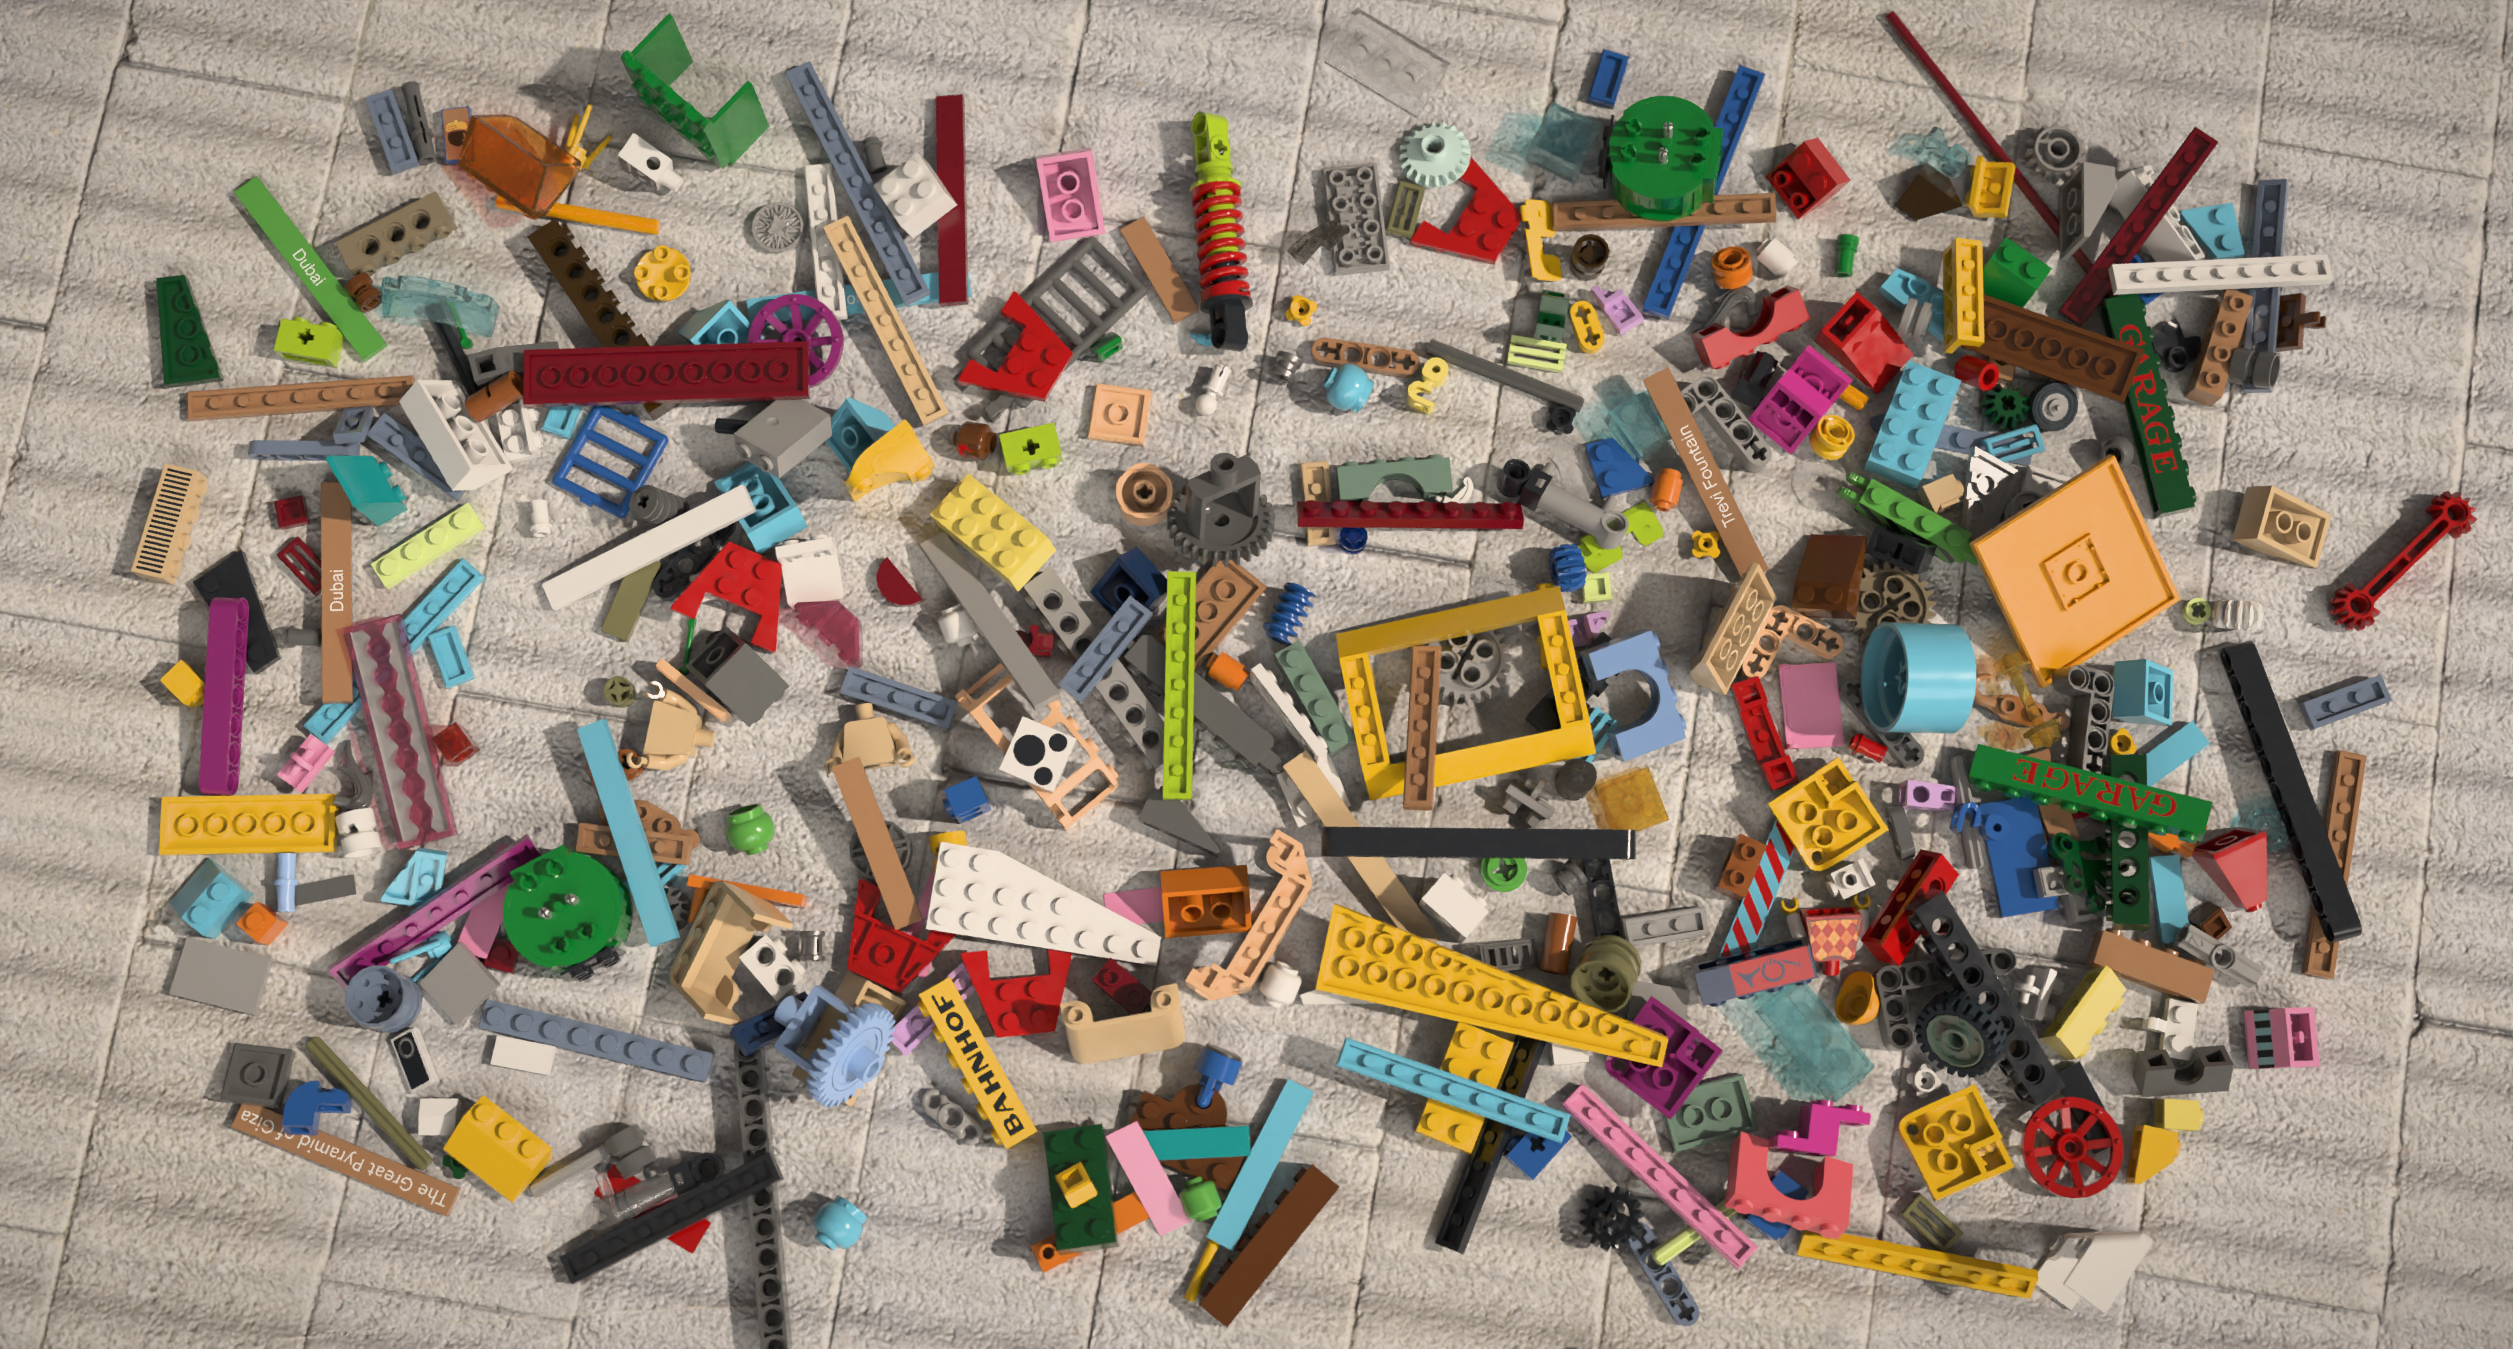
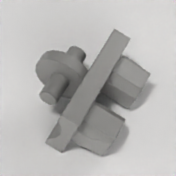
[1502,778,1556,829]

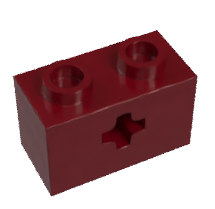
[1092,957,1152,1015]

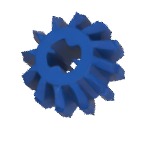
[1548,544,1587,593]

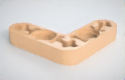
[1740,605,1844,680]

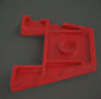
[1410,157,1522,264]
[958,291,1073,402]
[669,541,782,654]
[847,878,957,994]
[960,948,1072,1038]

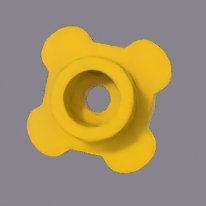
[1285,295,1317,326]
[1691,531,1720,559]
[2107,728,2137,755]

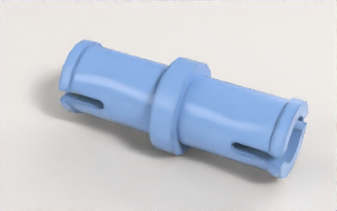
[274,853,298,912]

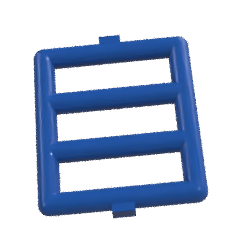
[552,405,669,519]

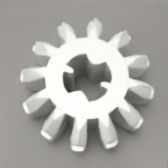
[2212,600,2263,630]

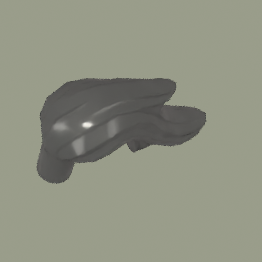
[1691,286,1758,335]
[333,740,373,811]

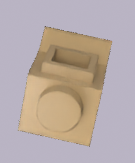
[1916,473,1965,514]

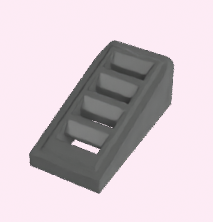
[1477,939,1539,972]

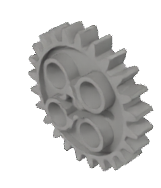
[1425,629,1511,705]

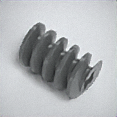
[629,485,690,526]

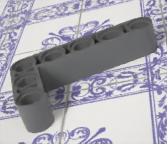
[1872,948,2017,1051]

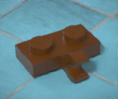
[2276,293,2326,352]

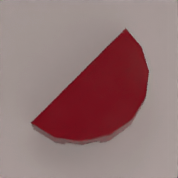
[876,557,923,607]

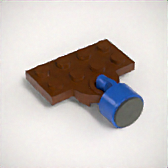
[1130,1043,1252,1192]

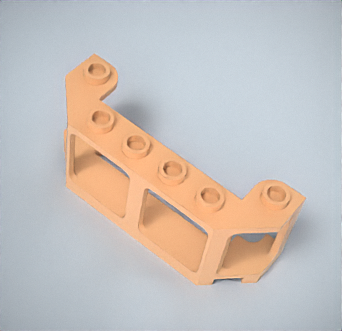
[955,663,1119,830]
[1185,829,1312,1001]

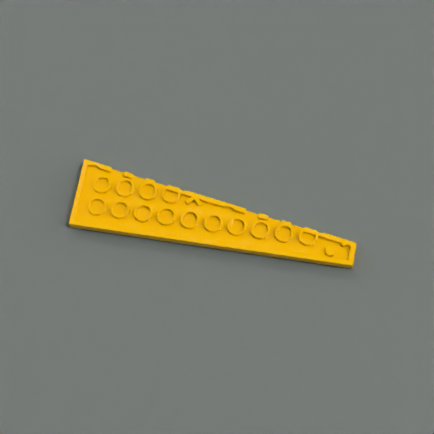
[1316,902,1668,1067]

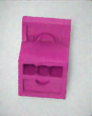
[1748,345,1853,455]
[1767,1099,1871,1157]

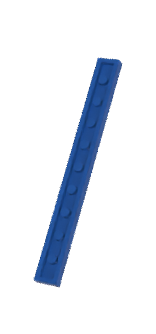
[1643,65,1765,320]

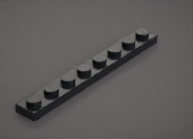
[1435,1035,1547,1255]
[560,1152,784,1285]

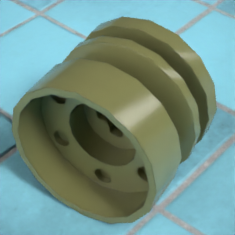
[1571,935,1642,1013]

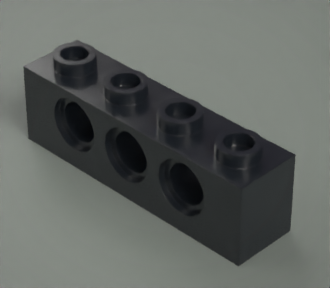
[1525,632,1621,733]

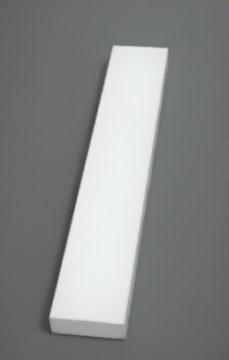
[804,163,848,322]

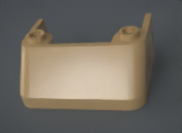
[670,881,793,1026]

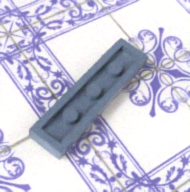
[367,413,467,501]
[1058,596,1153,704]
[840,666,958,730]

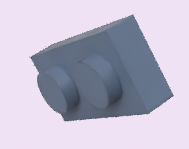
[333,406,375,446]

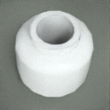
[938,604,979,647]
[1259,961,1302,1007]

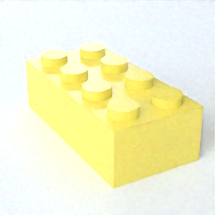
[930,473,1056,592]

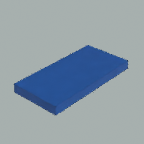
[1978,797,2059,918]

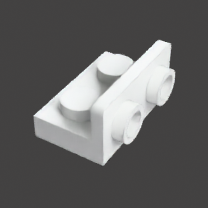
[496,398,544,464]

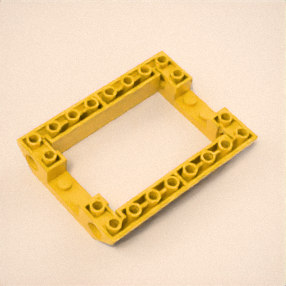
[1336,586,1596,801]

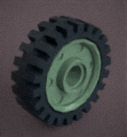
[1915,990,2007,1078]

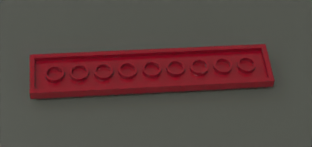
[523,341,810,408]

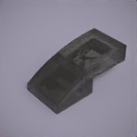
[1287,220,1348,265]

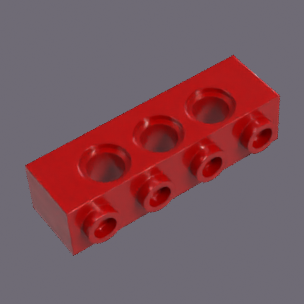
[1861,849,1959,966]

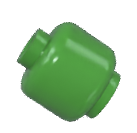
[1179,1176,1222,1223]

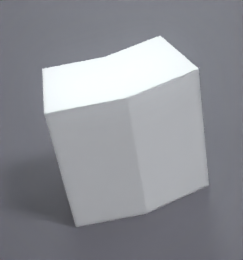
[418,1098,462,1135]

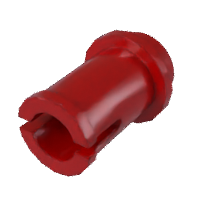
[1848,733,1887,763]

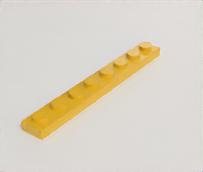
[1796,1230,2039,1299]

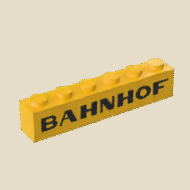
[917,977,1037,1149]

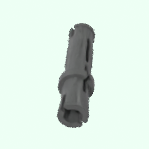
[401,81,437,164]

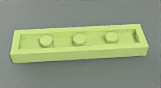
[371,503,485,590]

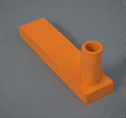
[687,874,807,924]
[1031,1191,1150,1273]

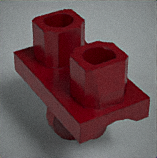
[1016,625,1054,658]

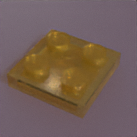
[1594,767,1669,833]

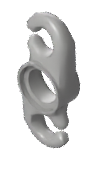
[920,1089,984,1145]

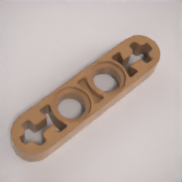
[1311,338,1419,378]

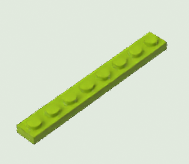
[1163,571,1196,801]

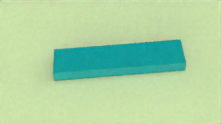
[1142,1125,1251,1160]

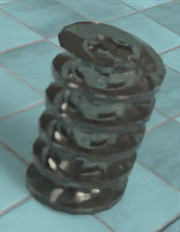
[1554,758,1597,801]

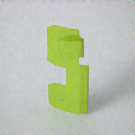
[1578,501,1663,573]

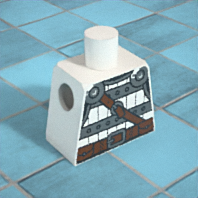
[618,133,684,192]

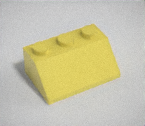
[2039,965,2126,1060]

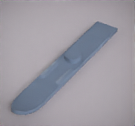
[1869,414,2034,466]

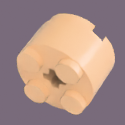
[1116,463,1173,526]

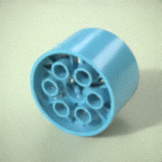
[1861,622,1976,734]

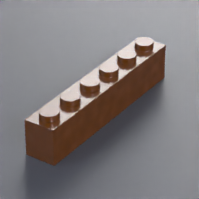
[1199,1164,1339,1328]

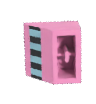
[2244,1007,2320,1070]

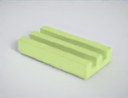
[1507,335,1567,373]

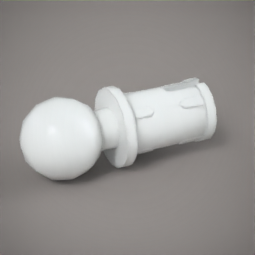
[1195,363,1231,416]

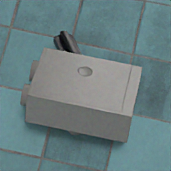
[715,399,832,478]

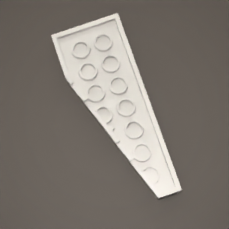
[926,842,1161,966]

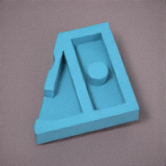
[2179,203,2245,260]
[381,847,448,907]

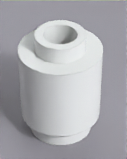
[1756,238,1798,278]

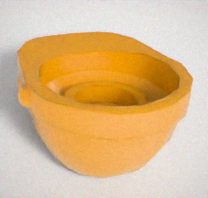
[1834,971,1879,1025]

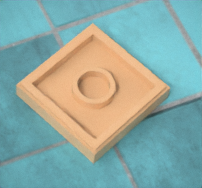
[1088,383,1152,447]

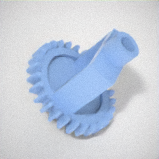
[774,986,895,1108]

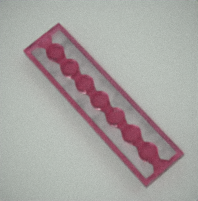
[343,614,458,851]

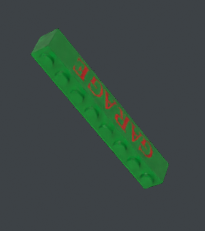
[1969,744,2213,843]

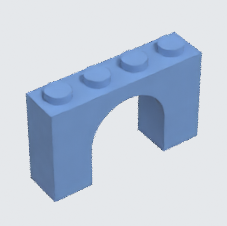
[1580,629,1686,762]

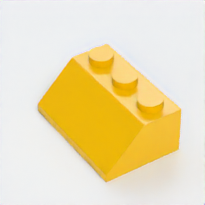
[443,1095,552,1204]

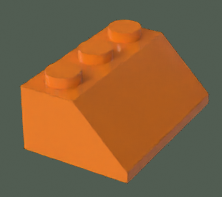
[1160,865,1252,938]

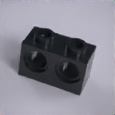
[1865,525,1937,574]

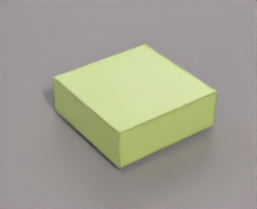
[1581,572,1612,604]

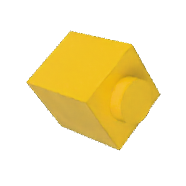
[160,660,205,708]

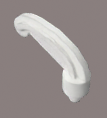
[1435,477,1473,503]

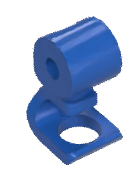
[1949,802,2010,841]

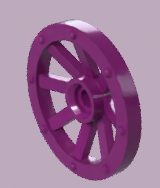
[748,294,844,388]

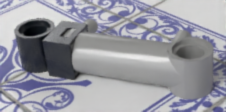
[1497,459,1629,549]

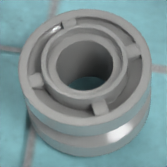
[1897,297,1933,342]

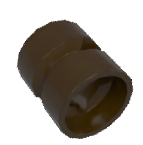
[1569,234,1609,281]

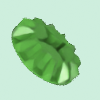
[1481,858,1527,892]

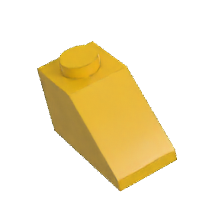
[2126,1125,2181,1185]

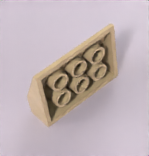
[1689,562,1777,696]

